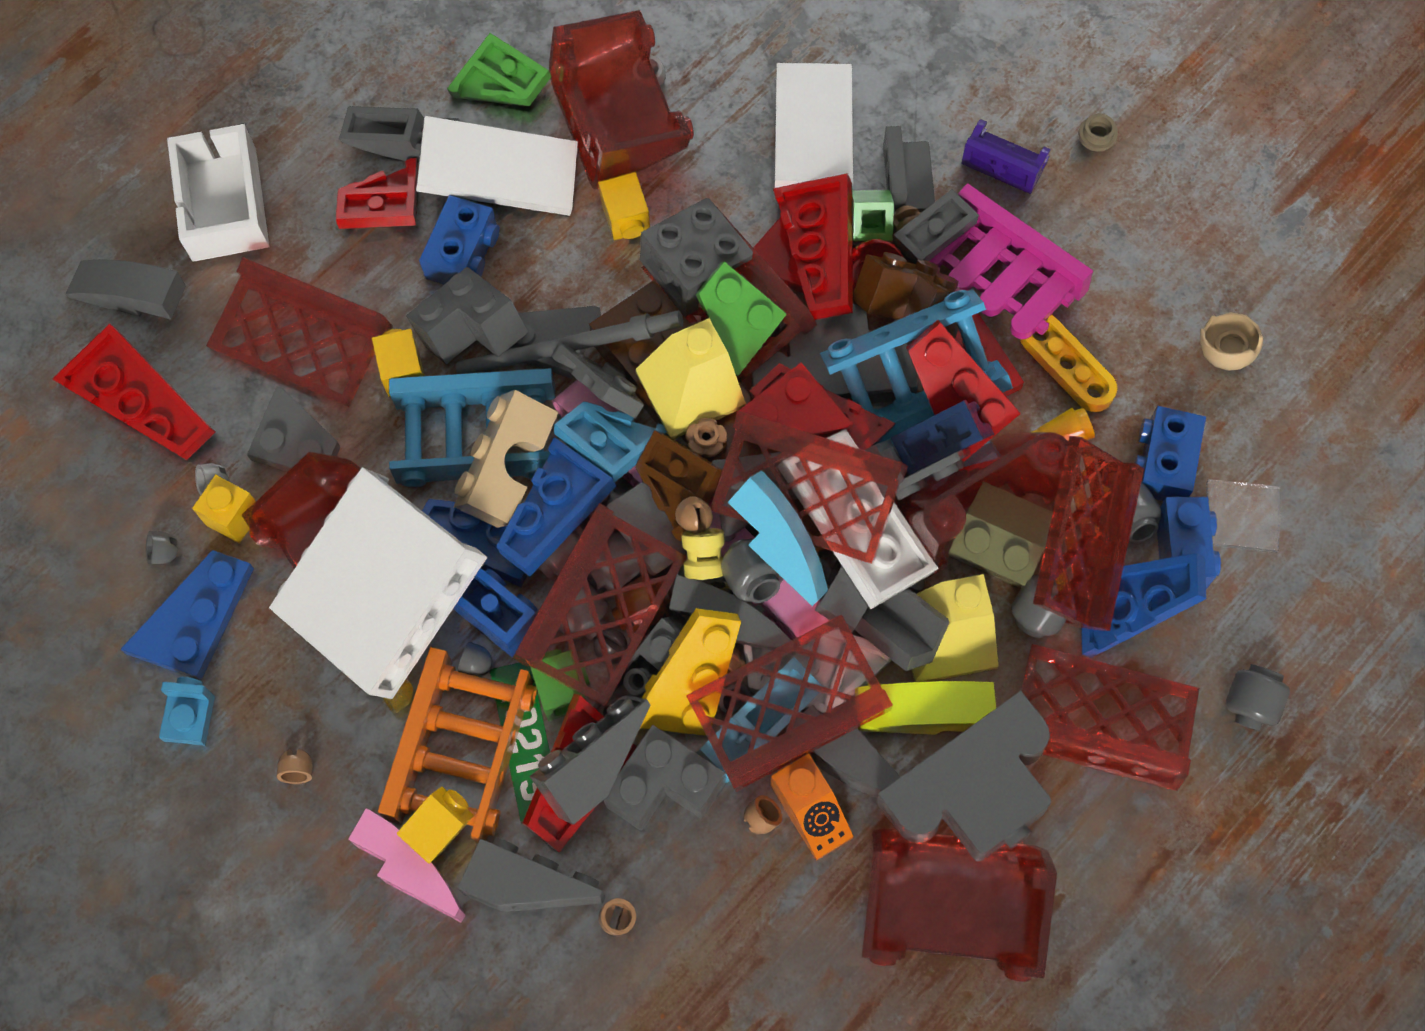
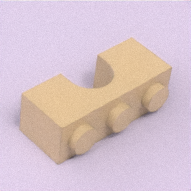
[454,390,558,528]

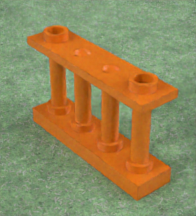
[378,647,537,844]

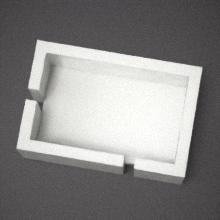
[167,124,269,262]

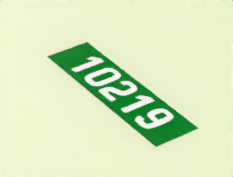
[490,660,550,824]

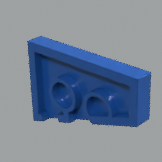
[496,437,616,577]
[422,499,528,587]
[121,550,254,680]
[1080,553,1206,658]

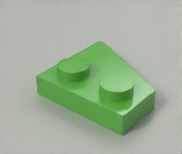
[447,33,552,106]
[696,261,787,376]

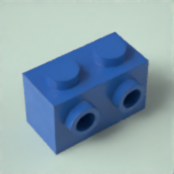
[419,195,500,285]
[1131,406,1206,501]
[1157,497,1221,589]
[453,568,541,658]

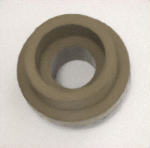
[1078,113,1118,151]

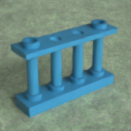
[820,289,1013,445]
[389,368,556,487]

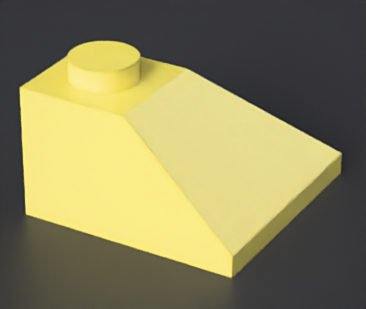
[635,318,746,439]
[911,574,999,682]

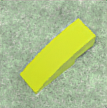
[855,681,996,735]

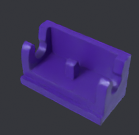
[961,119,1051,194]

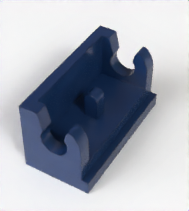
[891,400,994,475]

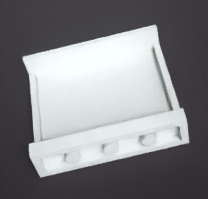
[269,467,487,699]

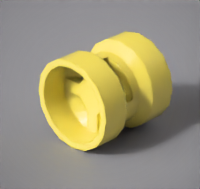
[681,528,725,580]

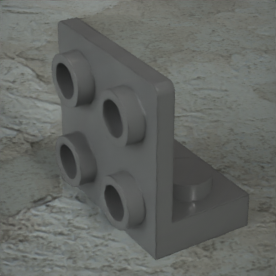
[640,198,753,317]
[861,439,971,500]

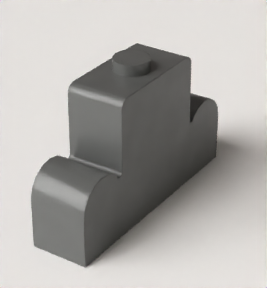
[752,304,918,407]
[876,691,1051,861]

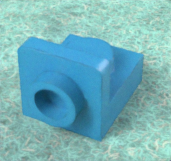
[159,677,215,746]

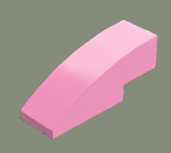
[348,808,465,923]

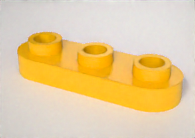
[1020,315,1117,412]

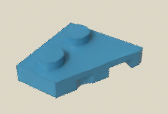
[554,401,669,483]

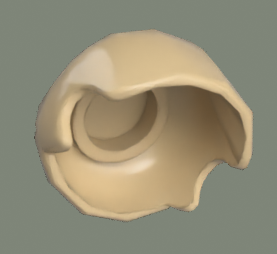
[1200,312,1263,371]

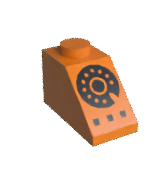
[771,753,854,861]

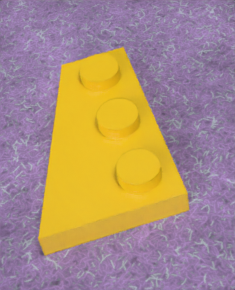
[640,608,741,736]

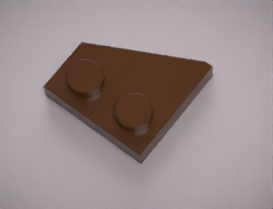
[635,430,726,541]

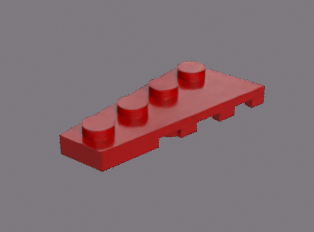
[773,173,853,320]
[52,324,216,460]

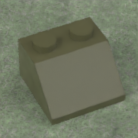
[949,481,1060,589]

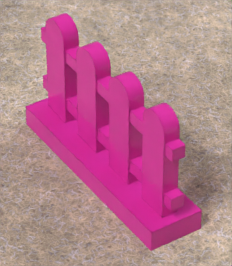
[929,183,1093,339]

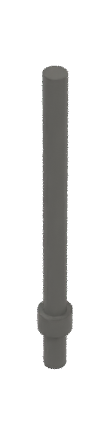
[456,310,683,374]

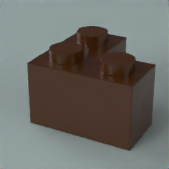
[853,252,962,338]

